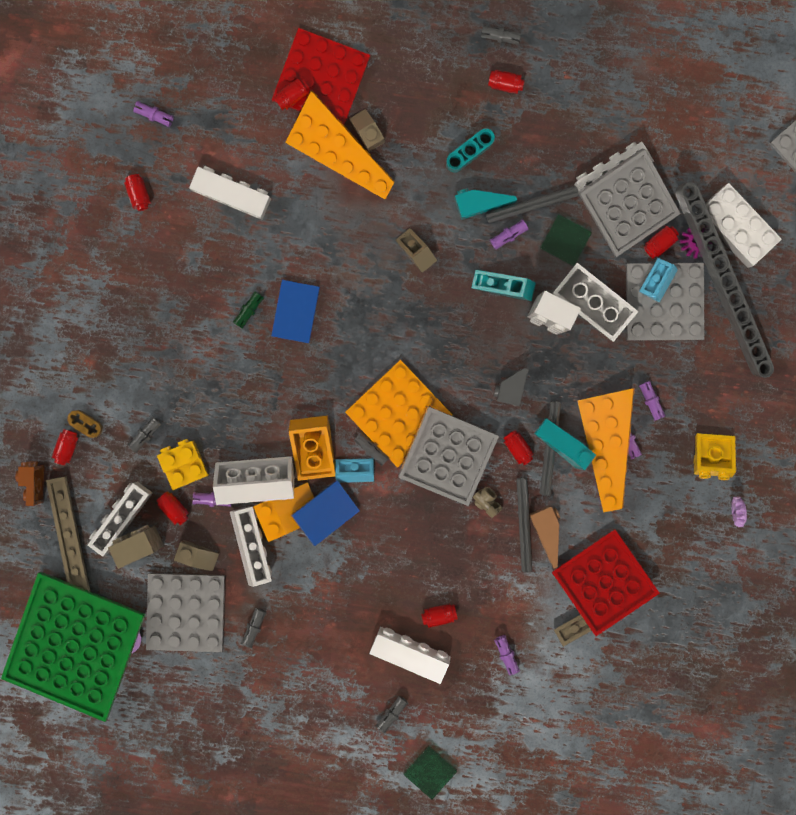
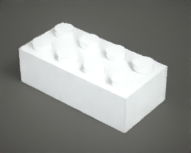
[696,183,782,268]
[553,263,639,342]
[527,291,581,335]
[213,456,295,505]

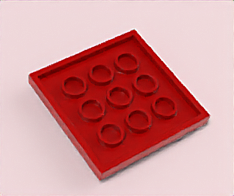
[272,28,370,126]
[552,529,660,637]

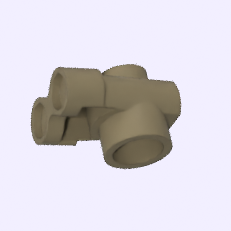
[473,487,503,518]

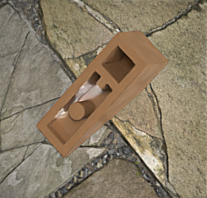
[529,505,560,569]

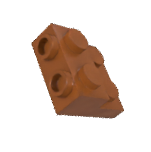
[15,461,44,506]

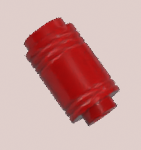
[488,70,525,94]
[274,78,310,111]
[124,174,151,211]
[644,226,679,259]
[51,429,78,466]
[503,429,534,465]
[156,491,189,526]
[421,603,458,628]

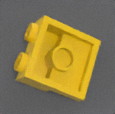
[694,433,736,480]
[157,439,209,490]

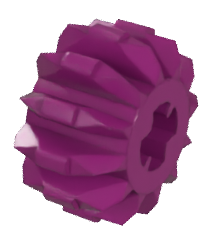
[679,228,712,259]

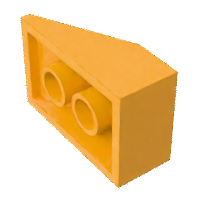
[288,415,336,481]
[253,482,314,542]

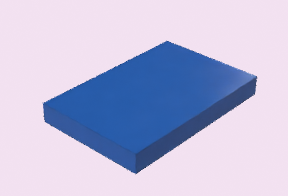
[271,280,320,343]
[291,480,360,546]

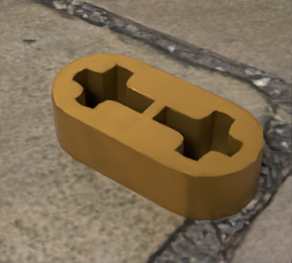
[67,410,103,438]

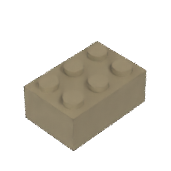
[108,525,164,569]

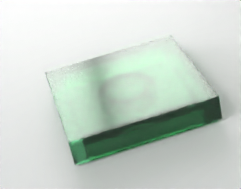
[540,214,592,267]
[403,745,457,800]

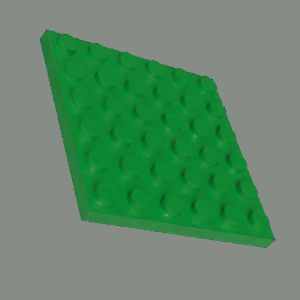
[1,572,145,722]

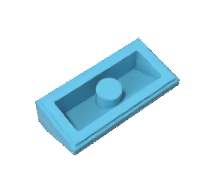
[639,258,678,302]
[335,458,374,483]

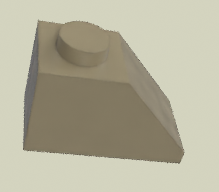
[349,109,385,152]
[395,228,437,273]
[174,540,220,571]

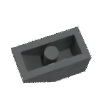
[493,368,528,406]

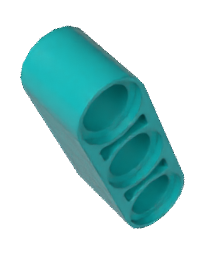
[446,129,495,173]

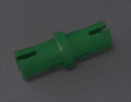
[233,291,264,329]

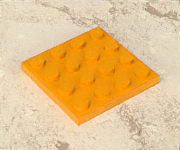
[345,360,453,468]

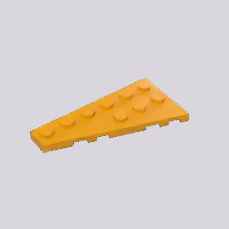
[285,91,395,199]
[578,388,635,512]

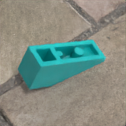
[454,188,517,220]
[471,270,536,301]
[534,418,596,470]

